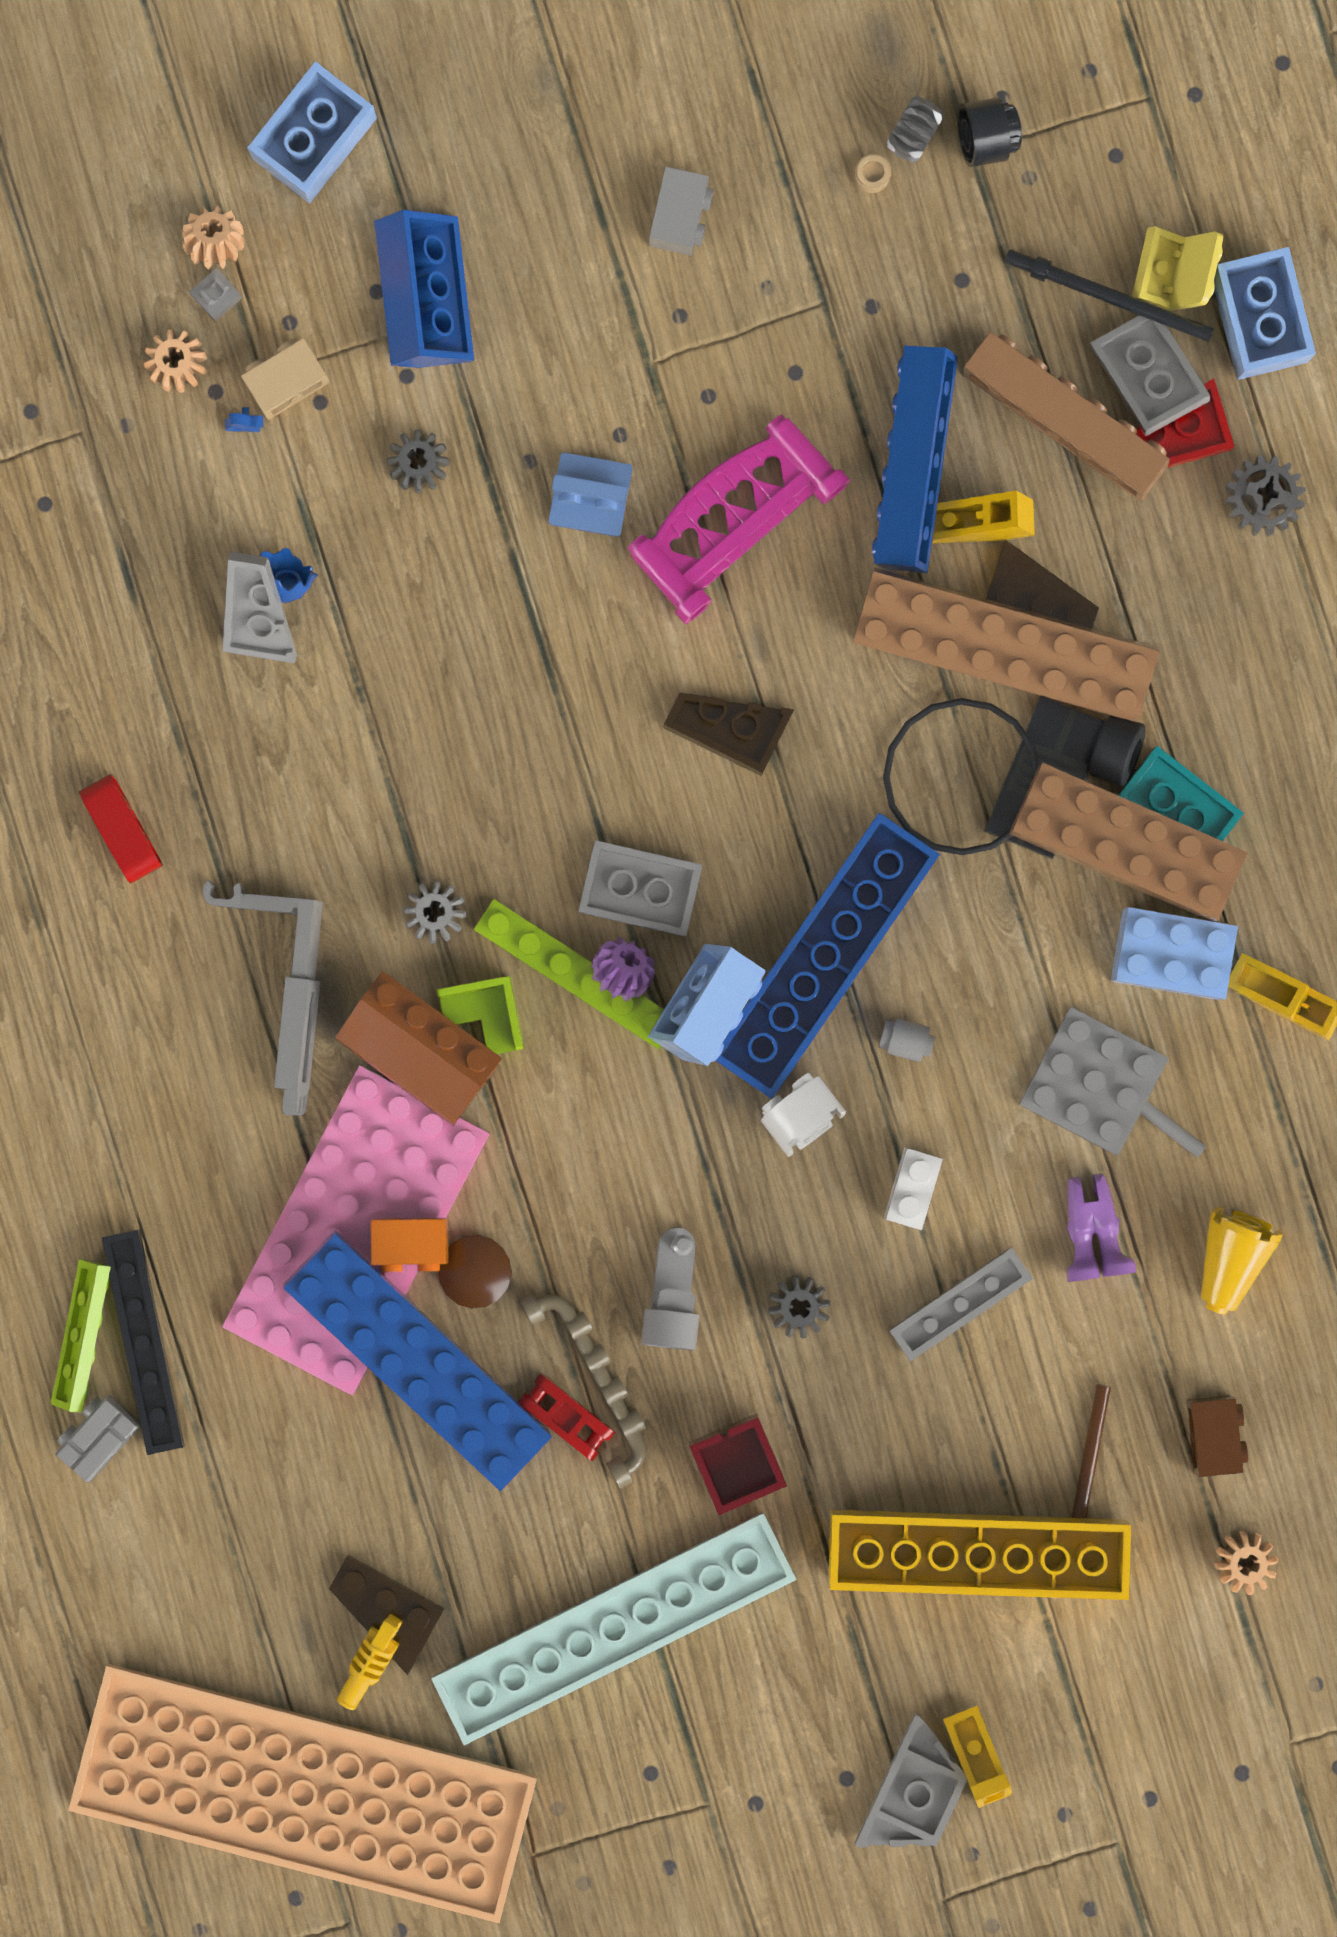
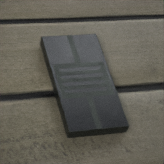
[984,696,1105,859]

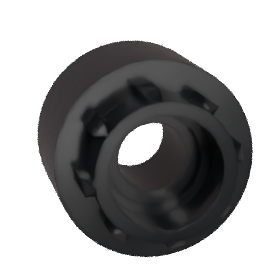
[957,97,1022,167]

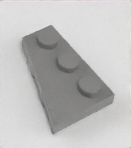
[223,552,297,663]

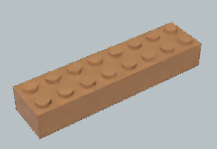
[853,567,1160,723]

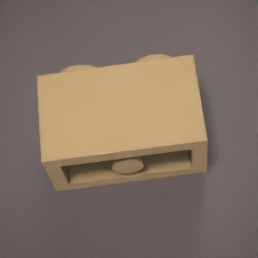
[241,338,330,420]

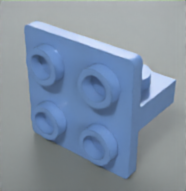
[549,453,632,537]

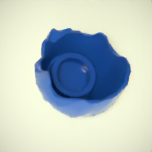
[259,548,318,603]

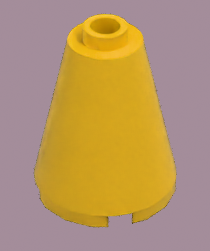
[1201,1207,1283,1314]

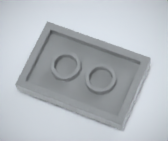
[1090,316,1210,436]
[578,840,702,937]

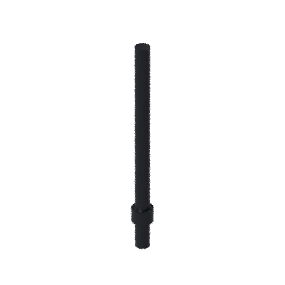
[1005,249,1214,342]

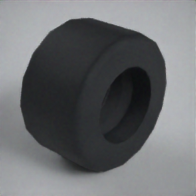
[1089,715,1146,786]

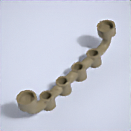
[519,1293,646,1489]

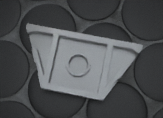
[854,1712,967,1848]

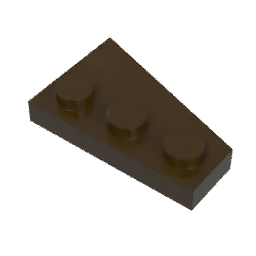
[986,539,1099,628]
[663,693,794,776]
[329,1555,445,1675]

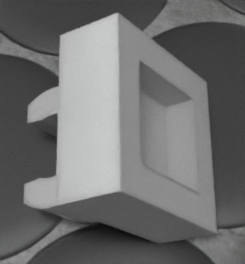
[190,268,243,322]

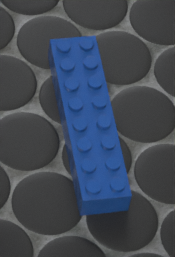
[715,813,940,1099]
[283,1230,552,1492]

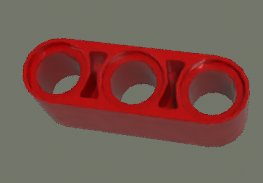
[79,774,163,884]

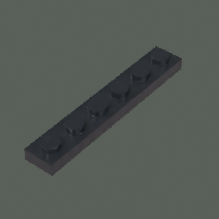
[102,1229,185,1455]

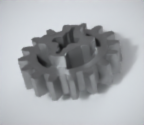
[1224,455,1306,537]

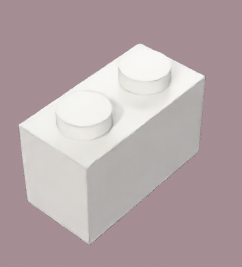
[883,1148,943,1230]

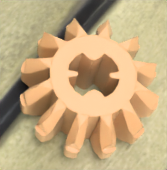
[182,205,244,270]
[144,329,207,393]
[1214,1530,1278,1595]

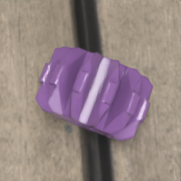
[591,937,656,1002]

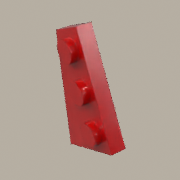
[1135,378,1235,468]

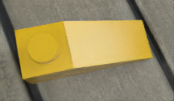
[932,490,1035,543]

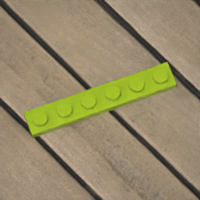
[474,899,664,1050]

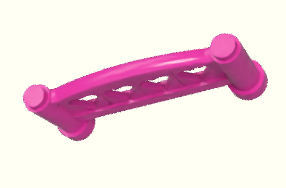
[628,414,850,625]

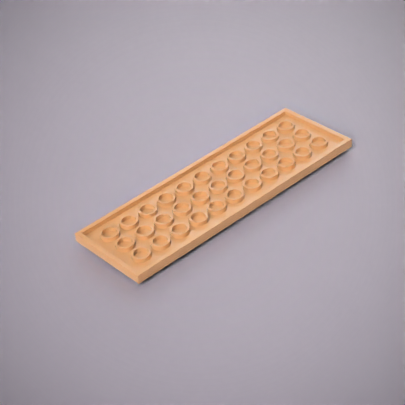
[68,1664,538,1923]

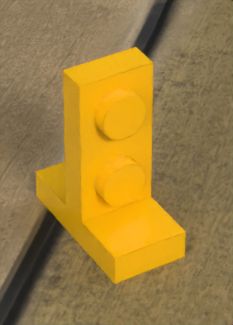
[943,1706,1013,1808]

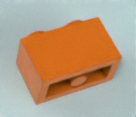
[371,1218,448,1272]

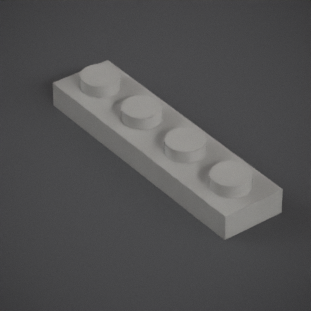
[889,1247,1033,1361]

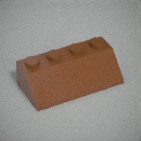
[335,971,502,1126]

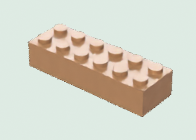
[1009,763,1248,922]

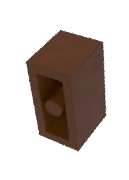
[1186,1395,1248,1477]

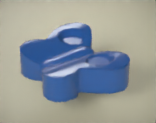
[225,407,263,432]

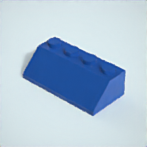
[374,210,474,368]

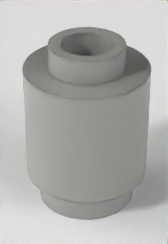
[879,1018,935,1063]

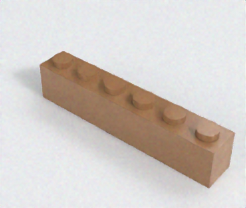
[964,332,1170,502]

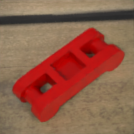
[518,1373,616,1461]

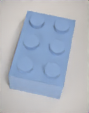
[247,61,377,204]
[1214,247,1316,380]
[1111,907,1238,1000]
[648,944,766,1066]

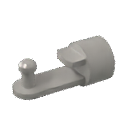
[641,1228,700,1350]

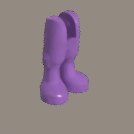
[1066,1173,1137,1282]

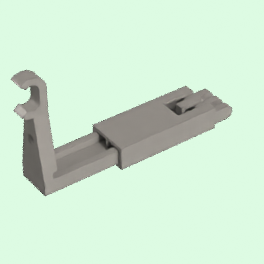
[203,880,323,1116]

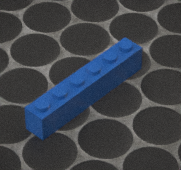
[872,346,958,573]

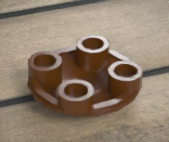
[438,1234,512,1309]

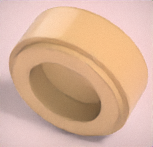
[854,154,891,193]

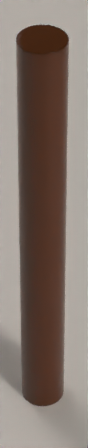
[1071,1384,1111,1518]

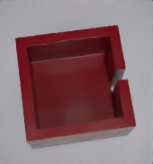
[689,1413,787,1516]

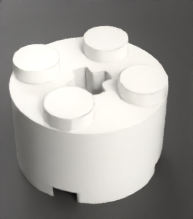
[761,1073,846,1157]

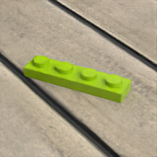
[51,1259,110,1413]

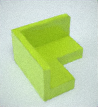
[437,976,525,1054]

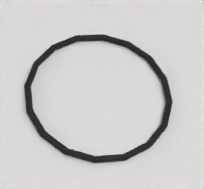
[883,698,1039,856]

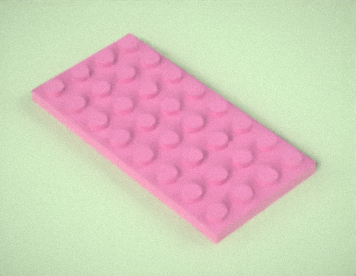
[222,1065,490,1396]

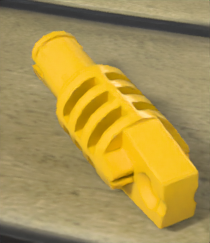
[337,1614,403,1710]

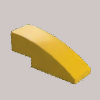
[1228,953,1337,1041]

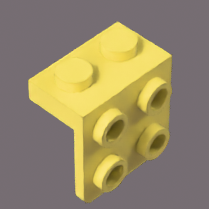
[1132,226,1223,311]

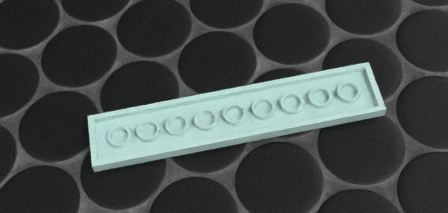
[431,1512,796,1745]

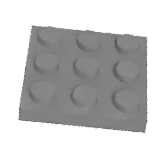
[1019,1007,1169,1156]

